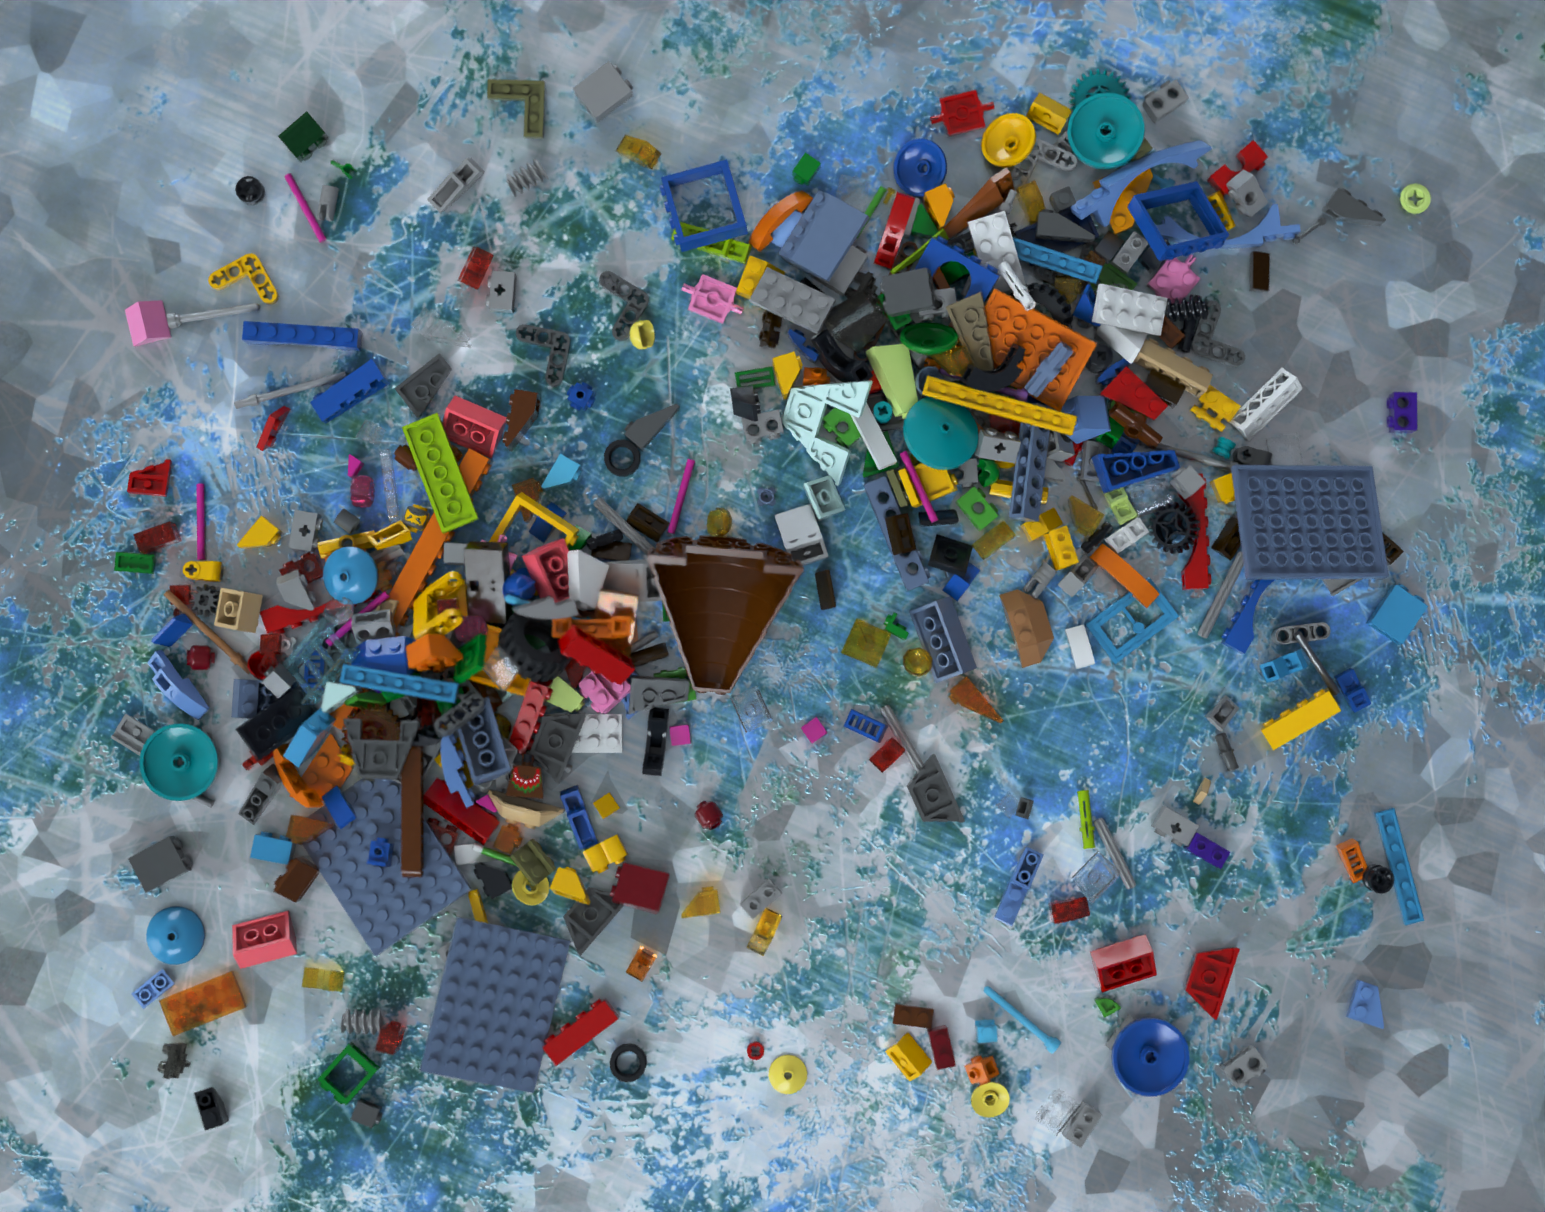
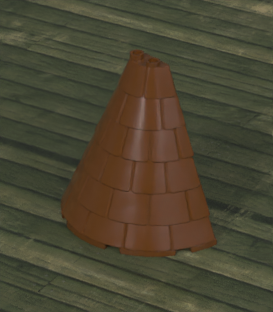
[647,535,804,695]

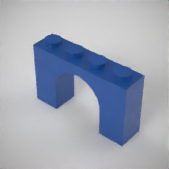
[914,236,1001,304]

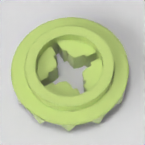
[1399,184,1431,214]

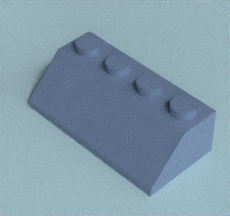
[909,596,977,683]
[451,697,511,786]

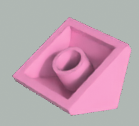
[125,300,172,347]

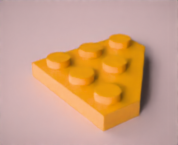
[1093,168,1153,235]
[468,624,530,697]

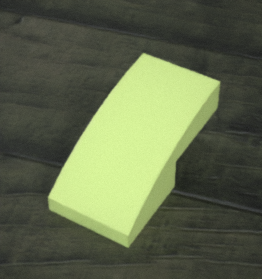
[1102,488,1137,525]

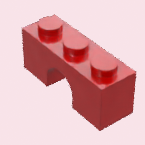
[1207,140,1268,196]

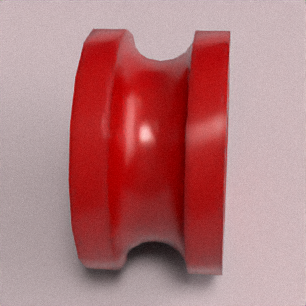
[747,1041,764,1060]

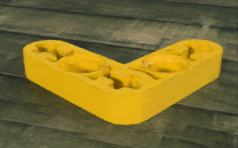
[208,253,279,305]

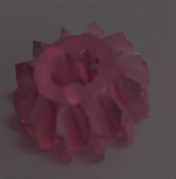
[350,475,375,508]
[454,615,488,643]

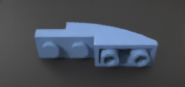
[147,650,209,720]
[441,733,476,808]
[994,847,1044,926]

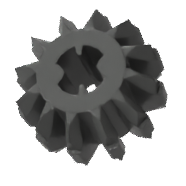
[189,584,220,617]

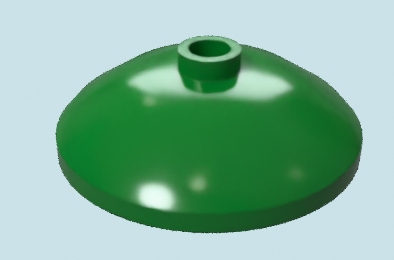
[900,322,958,356]

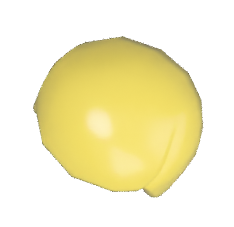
[629,320,655,349]

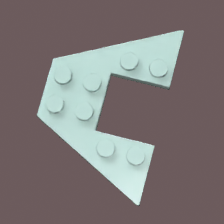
[782,380,873,486]

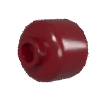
[187,645,215,670]
[695,801,723,830]

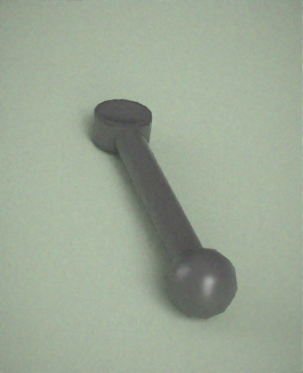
[1293,217,1326,244]
[1077,474,1098,511]

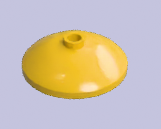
[981,113,1036,168]

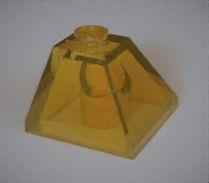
[841,618,891,669]

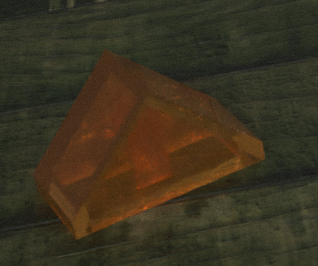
[626,946,657,982]

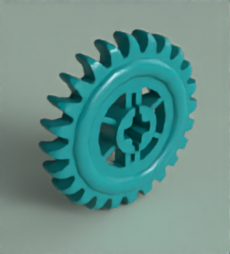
[1069,68,1131,111]

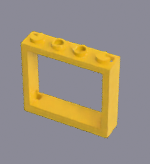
[489,492,579,596]

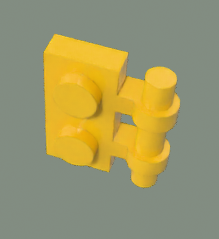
[1190,385,1241,432]

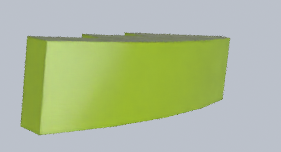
[671,222,752,264]

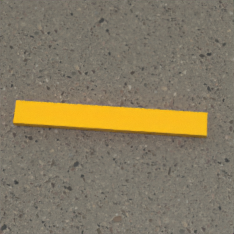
[922,375,1078,436]

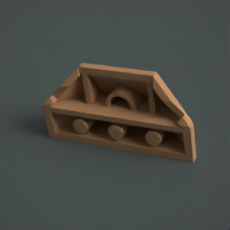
[999,589,1054,668]

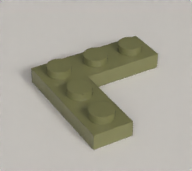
[487,79,545,139]

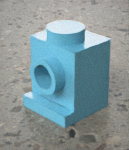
[975,1019,998,1043]

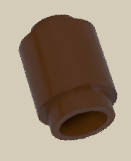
[394,444,417,472]

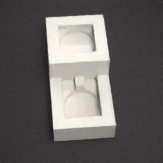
[1104,516,1149,554]
[1065,624,1095,669]
[454,841,496,865]

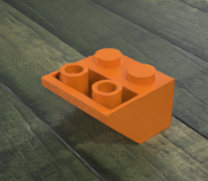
[406,634,463,673]

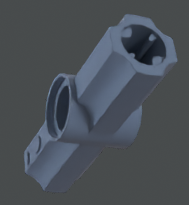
[1024,342,1074,397]

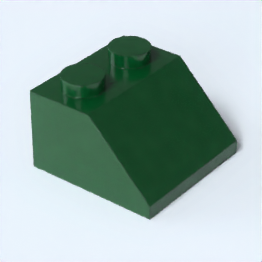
[278,111,329,163]

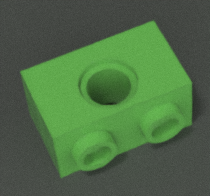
[822,408,861,448]
[955,486,999,532]

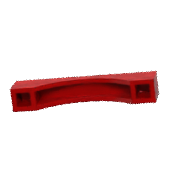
[1177,473,1211,590]
[260,587,379,636]

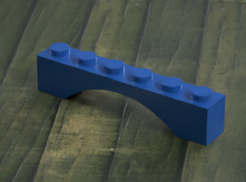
[242,321,362,351]
[1221,579,1275,654]

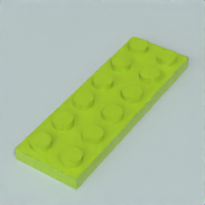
[402,413,479,534]

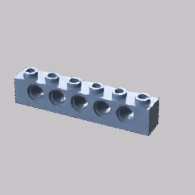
[1009,403,1053,522]
[863,476,931,592]

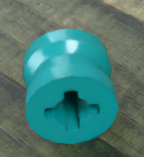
[873,401,892,424]
[1212,437,1236,459]

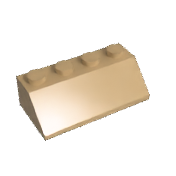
[1133,339,1213,398]

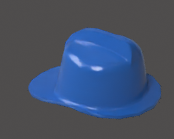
[502,568,536,606]

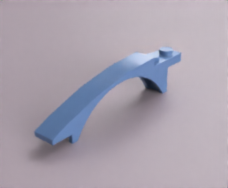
[1070,140,1212,227]
[1156,204,1301,249]

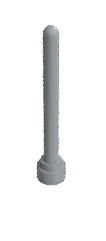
[167,303,260,329]

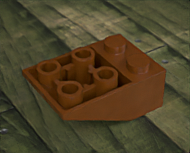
[503,389,541,451]

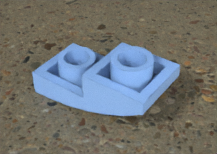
[771,210,803,248]
[132,969,174,1009]

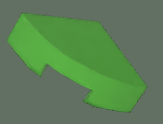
[1094,998,1121,1018]

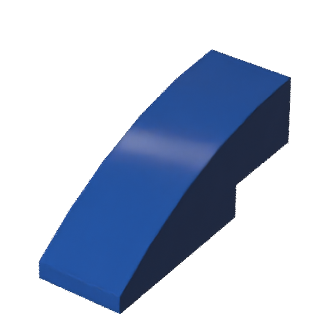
[560,785,598,850]

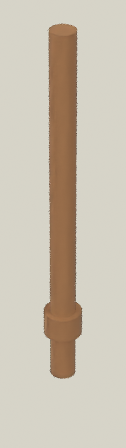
[164,590,250,674]

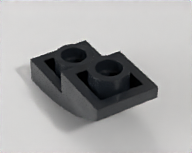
[412,725,442,746]

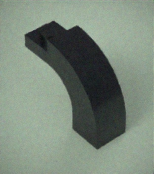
[811,329,873,383]
[960,343,1026,391]
[642,707,669,776]

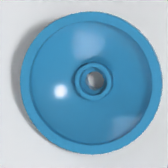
[323,546,378,604]
[146,906,205,965]

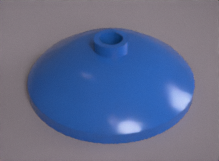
[894,139,947,197]

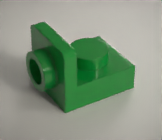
[883,612,909,641]

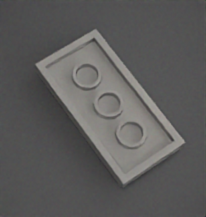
[749,267,836,334]

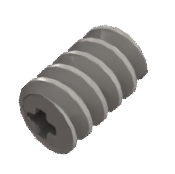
[506,159,548,197]
[341,1008,383,1035]

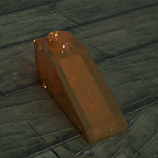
[948,676,1003,723]

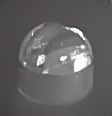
[387,562,404,577]

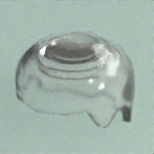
[323,597,354,625]

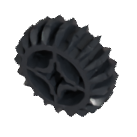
[1148,502,1200,554]

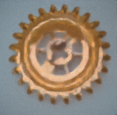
[341,703,401,760]

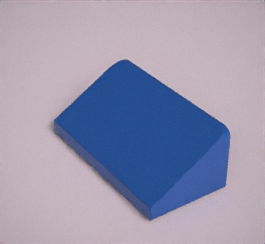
[151,614,193,647]

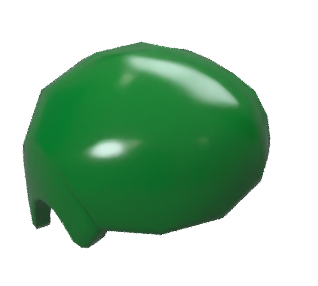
[977,458,1000,487]

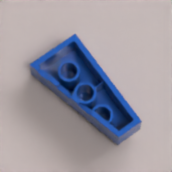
[310,359,390,424]

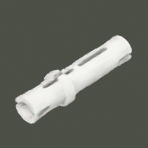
[998,262,1036,310]

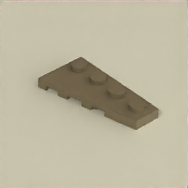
[946,291,995,371]

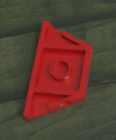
[1184,947,1240,1020]

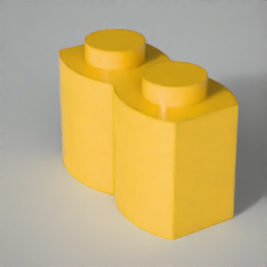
[583,834,628,874]

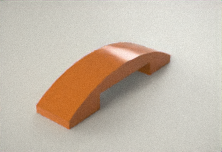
[748,190,813,252]
[1090,543,1159,608]
[552,616,631,640]
[273,744,324,808]

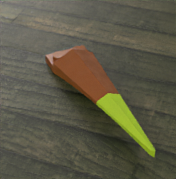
[890,168,1015,274]

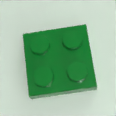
[454,633,486,684]

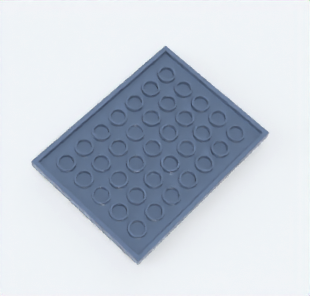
[1231,465,1389,579]
[292,778,472,956]
[420,917,570,1093]

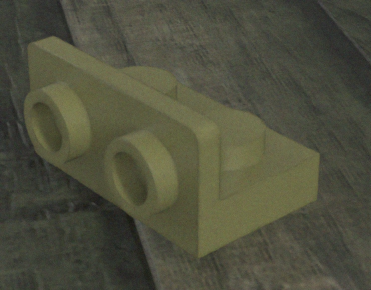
[886,466,911,508]
[510,839,556,887]

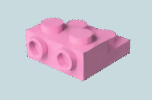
[578,672,631,714]

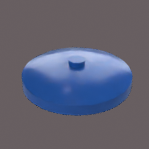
[1111,1018,1190,1097]

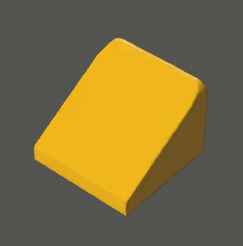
[593,792,620,819]

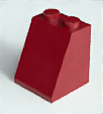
[609,863,670,915]

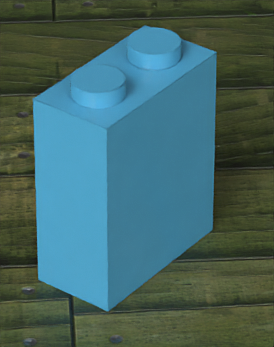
[1366,584,1428,645]
[283,708,336,768]

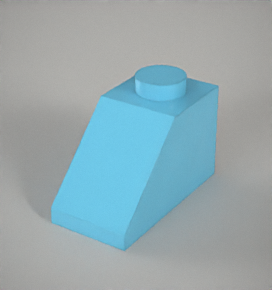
[541,454,582,490]

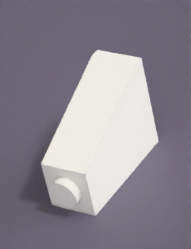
[1096,324,1147,364]
[567,550,609,611]

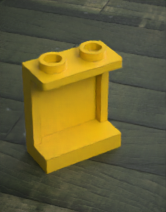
[898,463,958,508]
[1043,526,1079,571]

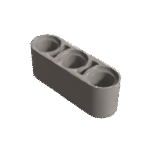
[1271,622,1331,645]

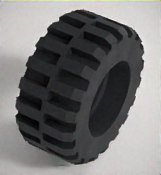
[1009,283,1073,329]
[498,612,572,682]

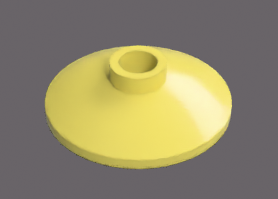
[512,871,549,905]
[769,1055,807,1094]
[971,1082,1010,1117]

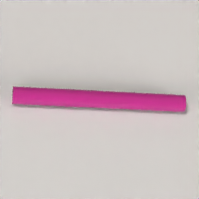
[284,173,327,243]
[900,451,938,523]
[668,459,695,534]
[196,484,205,560]
[325,591,390,646]

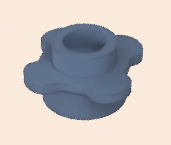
[757,487,776,506]

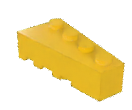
[1261,687,1341,750]

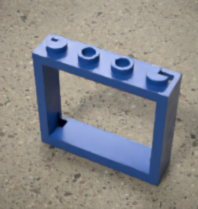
[659,159,748,252]
[1127,181,1229,261]

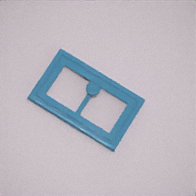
[1085,577,1179,664]

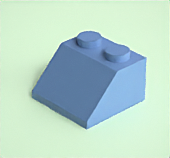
[1062,396,1111,444]

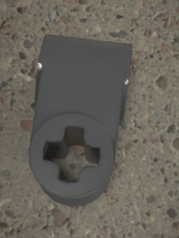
[1233,446,1272,465]

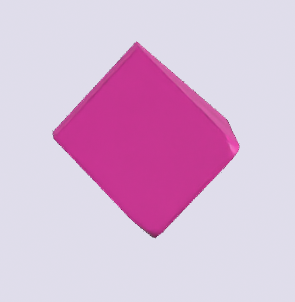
[348,454,364,479]
[801,717,827,744]
[669,725,691,746]
[475,794,498,813]

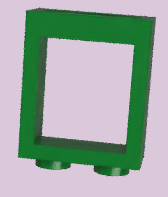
[317,1042,380,1105]

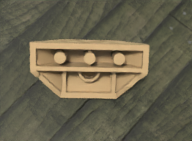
[488,789,565,829]

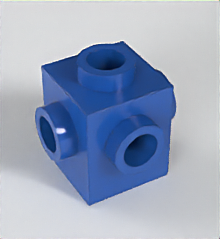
[567,382,596,411]

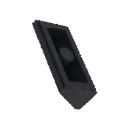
[918,509,959,527]

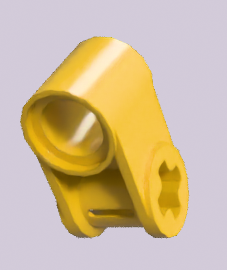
[183,561,222,582]

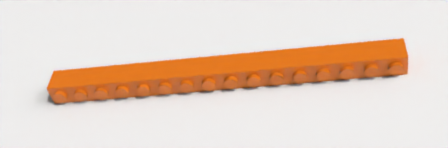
[329,448,492,730]

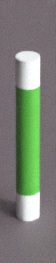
[472,843,517,867]

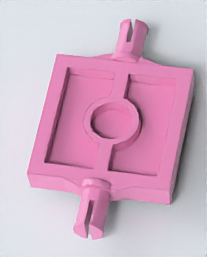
[1147,254,1201,303]
[681,274,744,324]

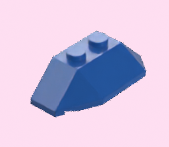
[351,636,417,675]

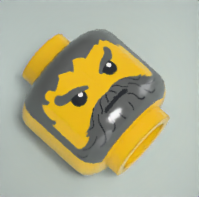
[402,504,430,533]

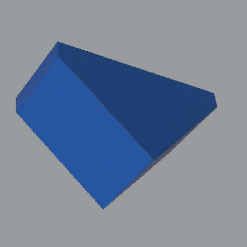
[1072,284,1101,326]
[529,502,567,543]

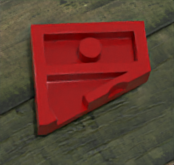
[256,406,290,451]
[127,459,172,497]

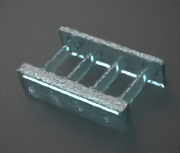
[282,617,360,705]

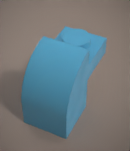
[1259,649,1308,683]

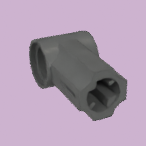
[334,509,361,534]

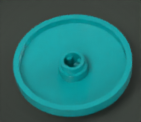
[1067,93,1145,169]
[903,397,979,470]
[139,724,219,801]

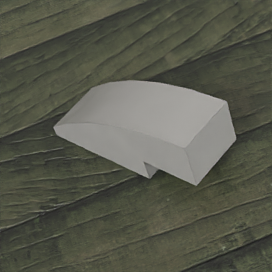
[427,158,485,213]
[513,596,578,619]

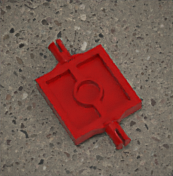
[930,90,995,137]

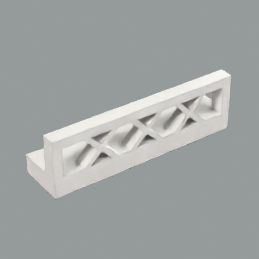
[1230,368,1303,441]

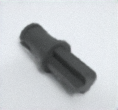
[1215,733,1239,771]

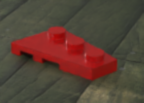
[1099,366,1168,421]

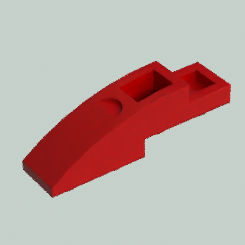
[874,192,915,269]

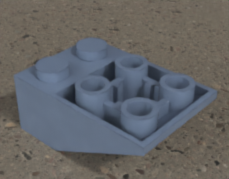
[231,679,297,718]

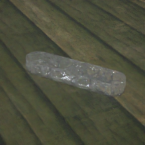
[380,449,400,523]

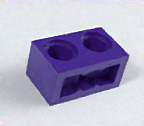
[1386,392,1417,433]
[1184,832,1231,869]

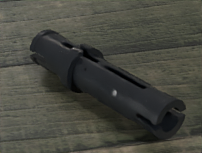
[1178,294,1202,353]

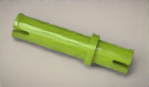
[1077,790,1095,849]

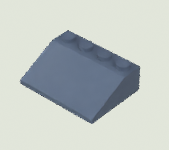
[778,190,869,282]

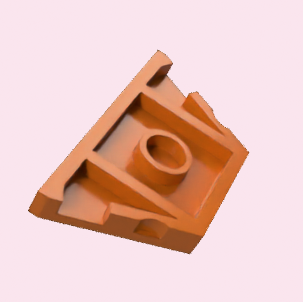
[289,734,353,801]

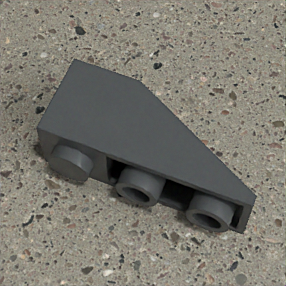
[1322,188,1386,226]
[238,764,283,825]

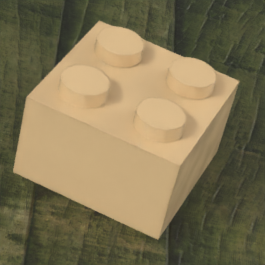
[214,588,263,633]

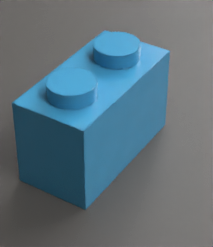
[250,831,297,865]

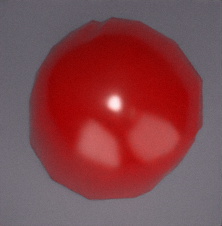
[248,650,279,680]

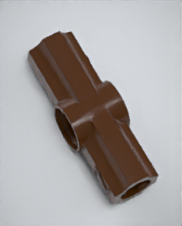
[1108,402,1163,450]

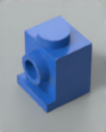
[366,837,394,867]

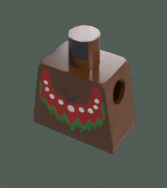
[506,754,543,799]

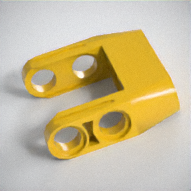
[413,571,462,640]

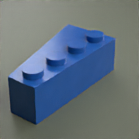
[1091,450,1180,494]

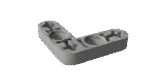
[1011,138,1077,191]

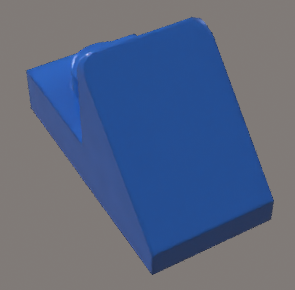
[942,562,980,601]

